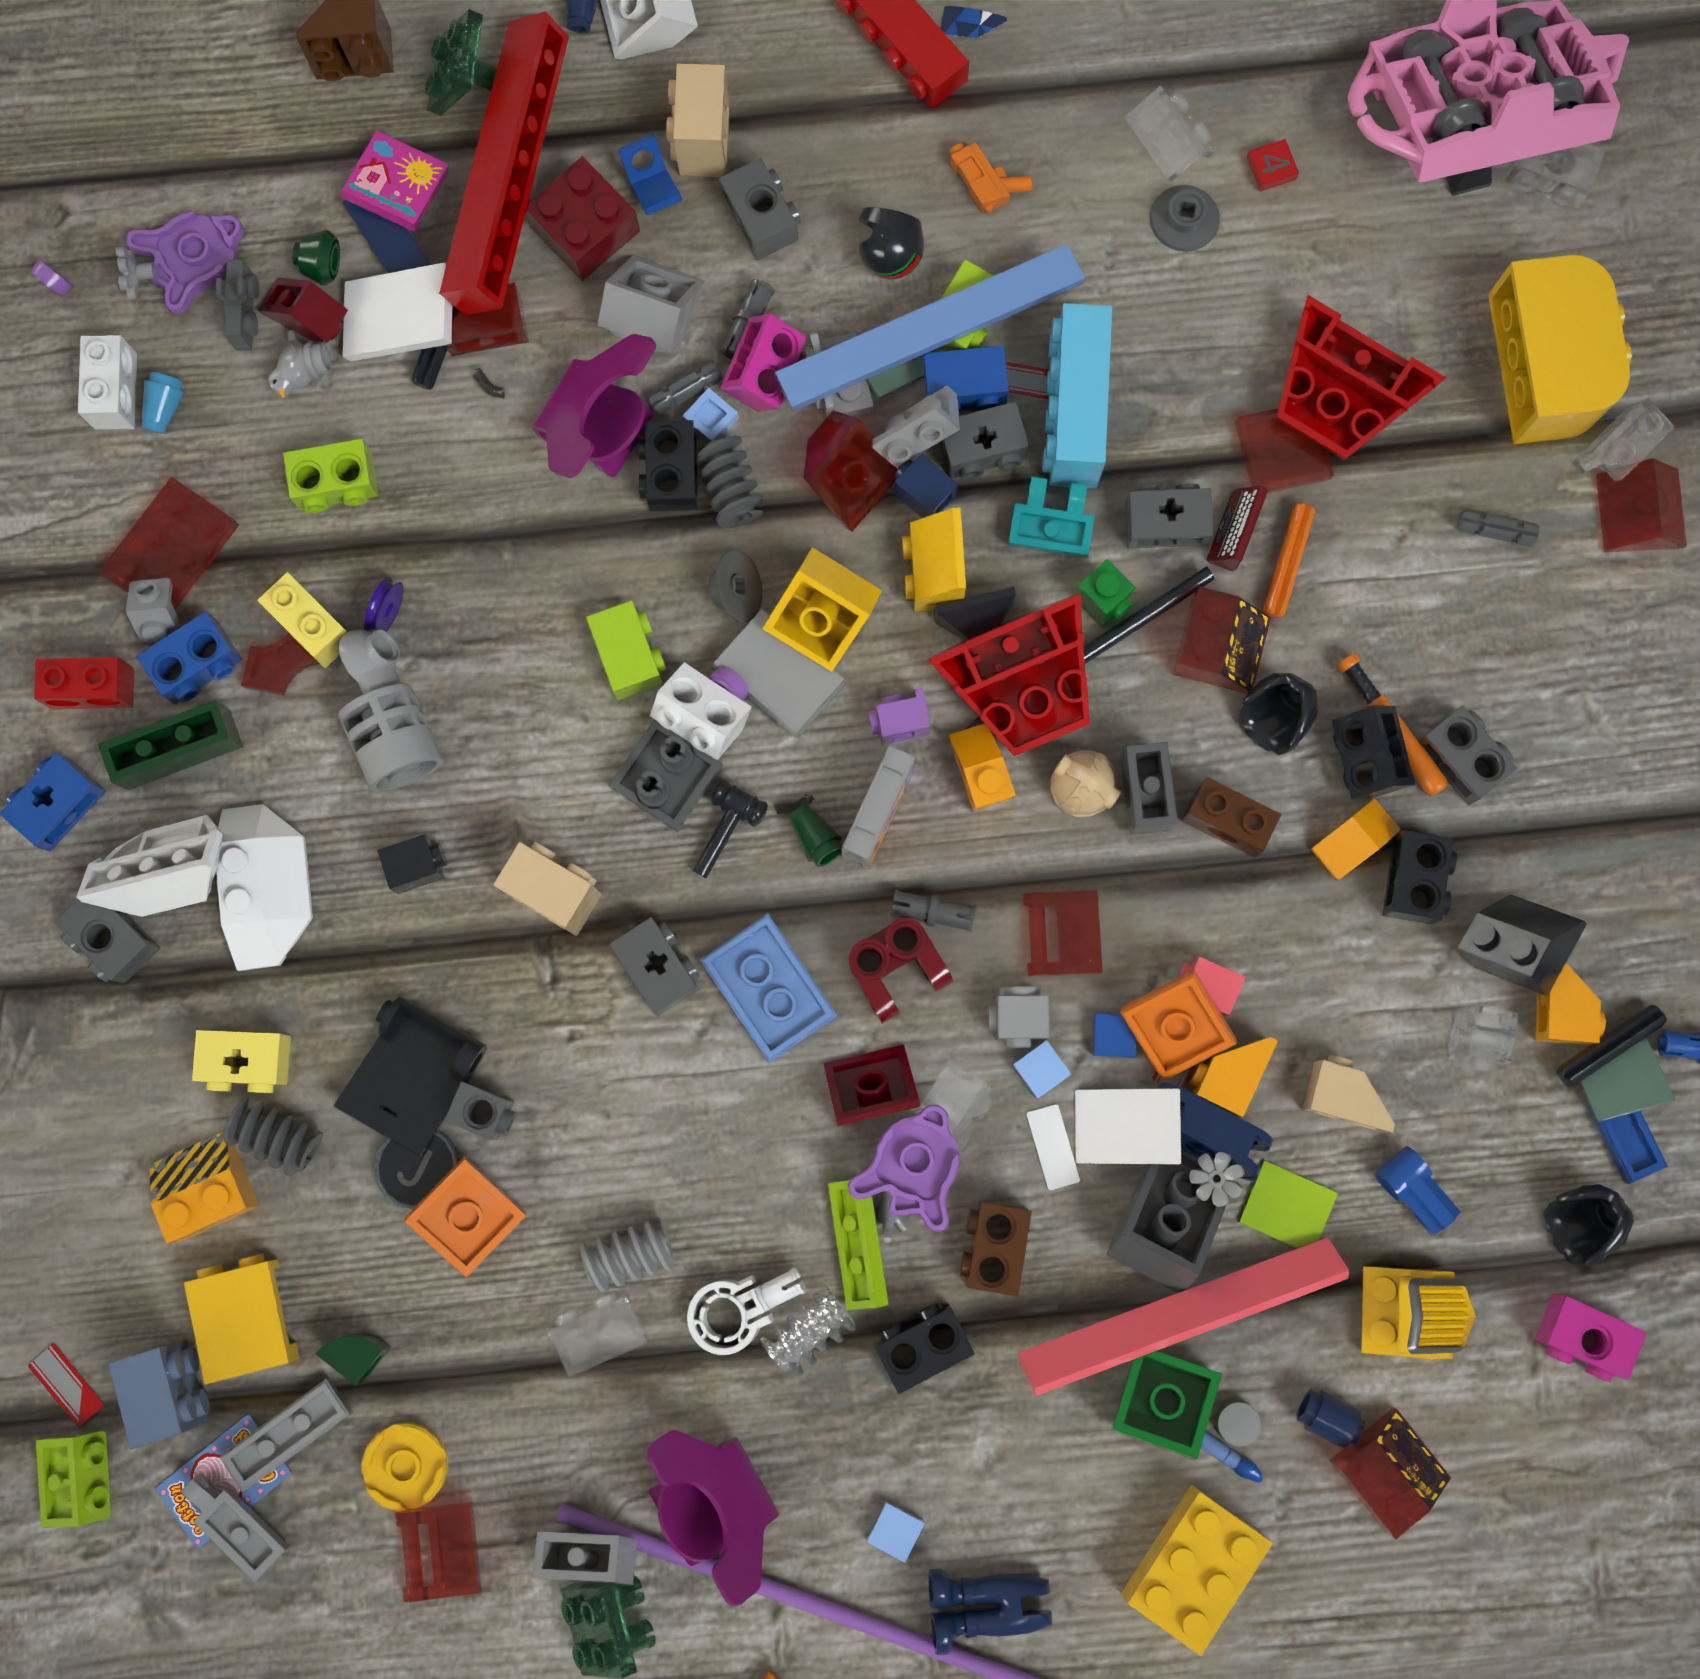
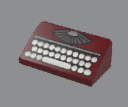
[1207,485,1268,572]

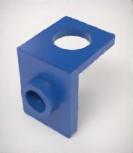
[618,134,682,215]

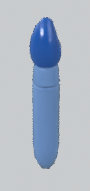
[1201,1431,1263,1483]

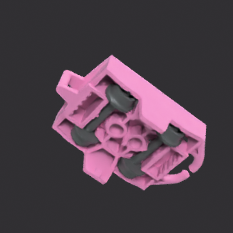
[1347,0,1629,183]

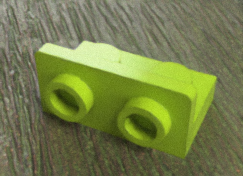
[36,1431,111,1528]

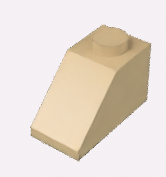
[1302,1055,1395,1133]

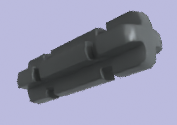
[647,360,722,415]
[1457,508,1539,547]

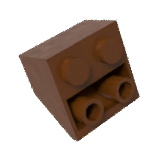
[296,0,394,81]

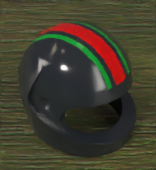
[859,207,924,280]

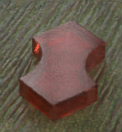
[241,633,333,696]

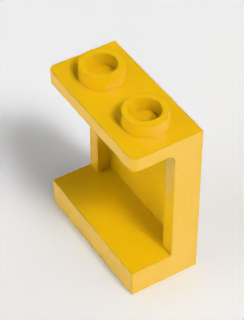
[184,1254,300,1385]

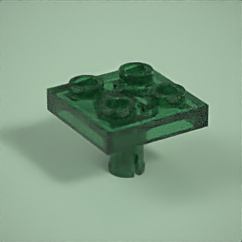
[425,9,497,116]

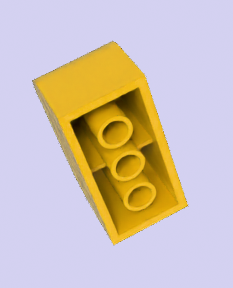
[1488,255,1632,444]

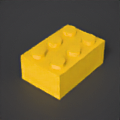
[1121,1484,1273,1656]

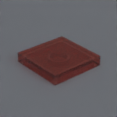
[1235,401,1334,493]

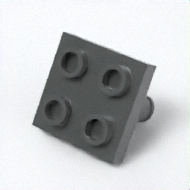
[608,719,723,833]

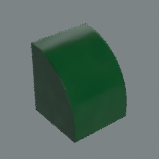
[315,1333,391,1386]

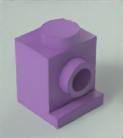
[868,687,931,745]

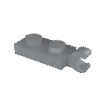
[181,1473,289,1583]

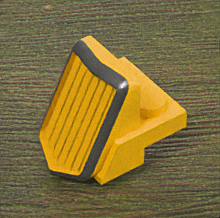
[1361,1266,1476,1359]

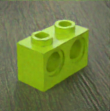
[283,438,379,513]

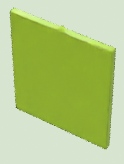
[1239,1160,1338,1249]

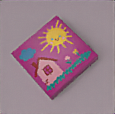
[341,131,449,232]

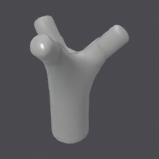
[876,1192,907,1243]

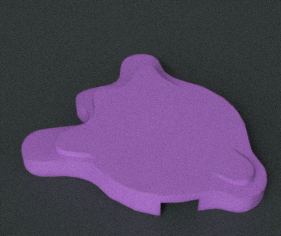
[126,211,244,315]
[848,1104,959,1232]

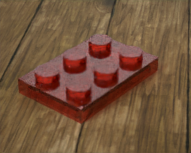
[99,477,239,610]

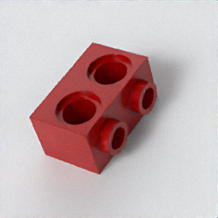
[34,657,134,710]

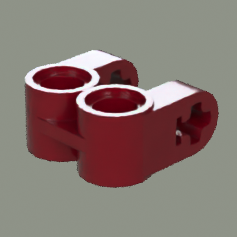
[849,918,954,1024]

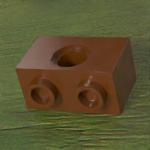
[1181,777,1282,858]

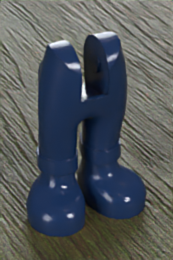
[928,1568,1053,1655]

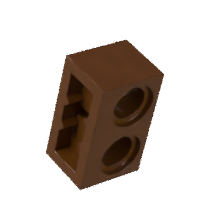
[960,1201,1032,1297]

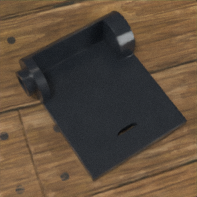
[333,996,487,1157]

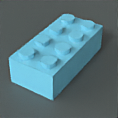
[1042,303,1112,489]

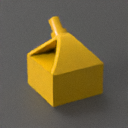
[762,547,882,672]

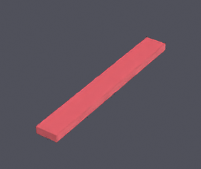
[1018,1237,1349,1396]

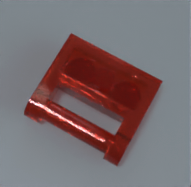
[1023,890,1103,977]
[395,1501,482,1602]

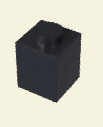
[377,834,447,894]

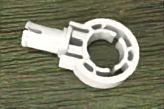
[687,1268,806,1355]

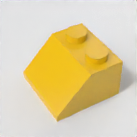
[902,507,966,612]

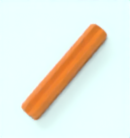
[1263,503,1316,619]

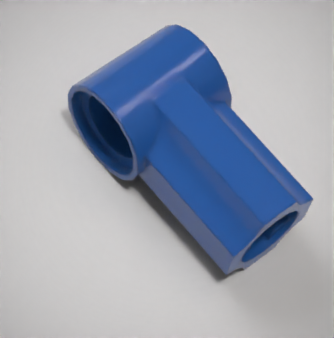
[1374,1146,1461,1235]

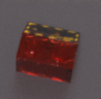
[1172,586,1271,694]
[1329,1407,1451,1539]

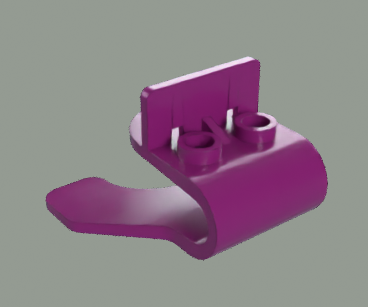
[531,334,656,478]
[647,1430,780,1606]

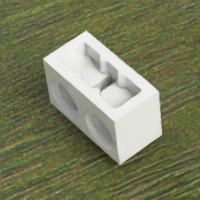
[78,335,137,429]
[650,662,752,760]

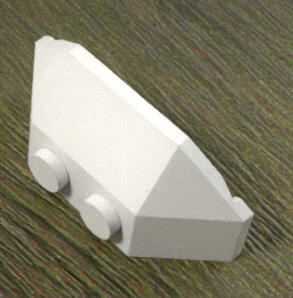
[216,804,313,971]
[76,815,223,917]

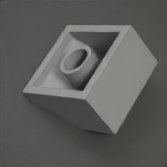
[597,255,705,352]

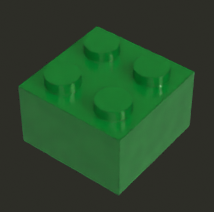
[1111,1351,1222,1460]

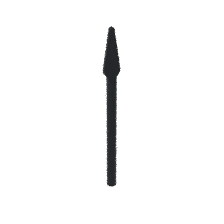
[964,566,1215,730]

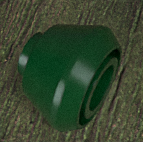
[292,230,340,286]

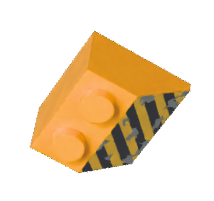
[149,1131,260,1244]

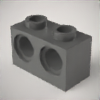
[1418,705,1517,806]

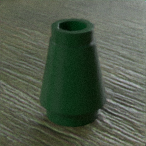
[789,804,842,867]

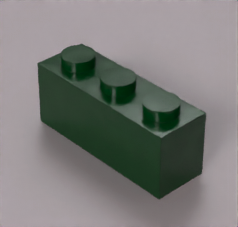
[98,700,243,791]

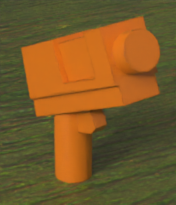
[950,142,1032,214]

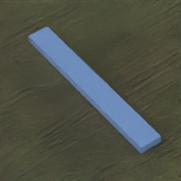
[775,244,1085,412]

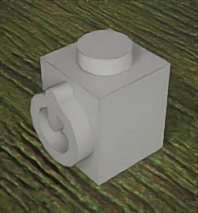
[988,986,1049,1048]

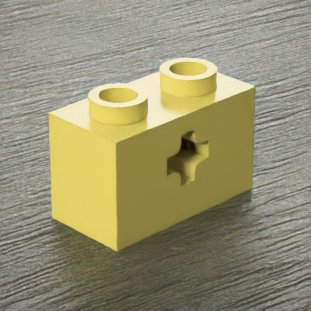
[257,572,347,668]
[192,1030,291,1093]

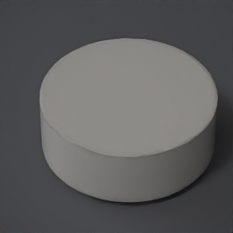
[1216,1401,1261,1446]

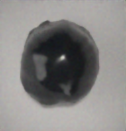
[1239,673,1318,755]
[1543,1184,1634,1266]

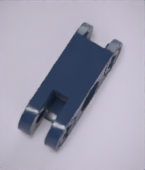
[1158,1083,1274,1181]

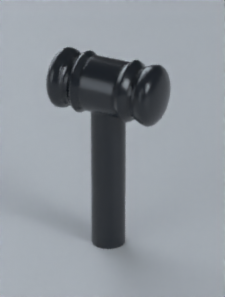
[692,780,768,879]

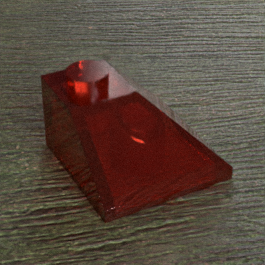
[803,410,899,532]

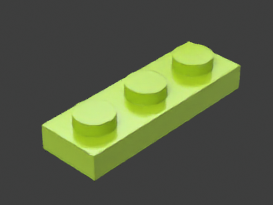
[828,1180,889,1310]

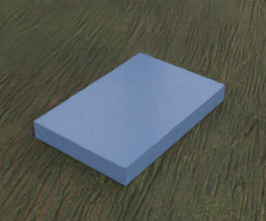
[700,914,838,1063]

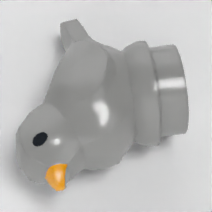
[269,330,332,398]

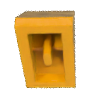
[1310,798,1401,881]

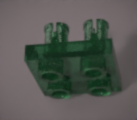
[560,1576,656,1679]

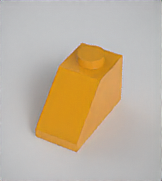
[948,723,1016,813]
[1535,963,1606,1045]
[1189,1037,1278,1117]

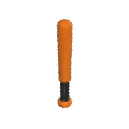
[1336,653,1448,796]

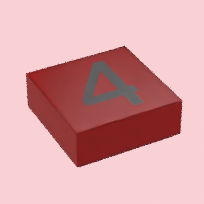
[1246,139,1299,192]

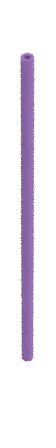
[556,1503,1043,1679]

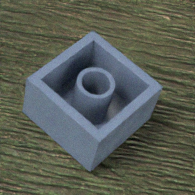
[108,1340,210,1450]

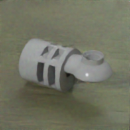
[338,629,444,792]

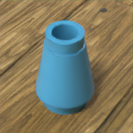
[141,372,185,434]

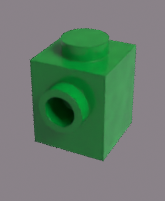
[1075,559,1136,627]

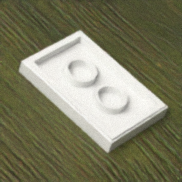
[343,262,452,361]

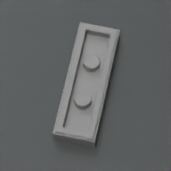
[219,1378,353,1493]

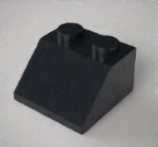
[1457,894,1587,996]

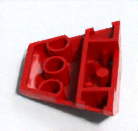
[1276,295,1446,460]
[928,593,1090,756]

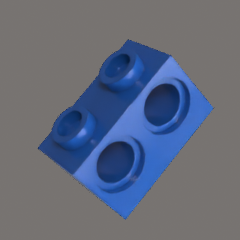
[136,611,243,704]

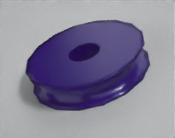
[363,577,404,632]

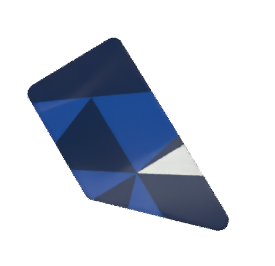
[940,6,1007,39]

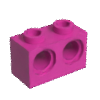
[720,313,807,412]

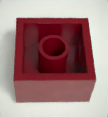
[526,156,640,281]

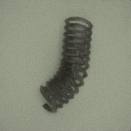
[473,368,505,399]
[775,794,815,816]

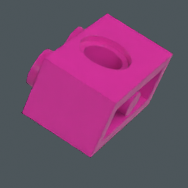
[1534,1293,1647,1383]

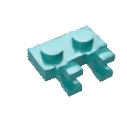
[1008,477,1095,558]

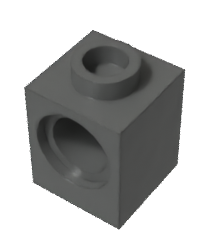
[444,1081,516,1140]

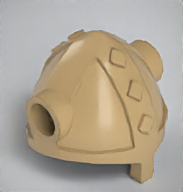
[1050,750,1122,817]

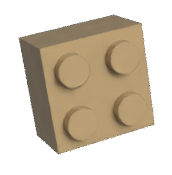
[667,64,730,177]
[493,842,602,936]

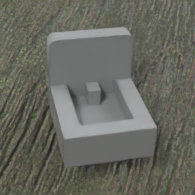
[125,578,182,644]

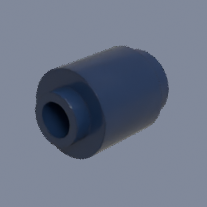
[1296,1389,1365,1449]

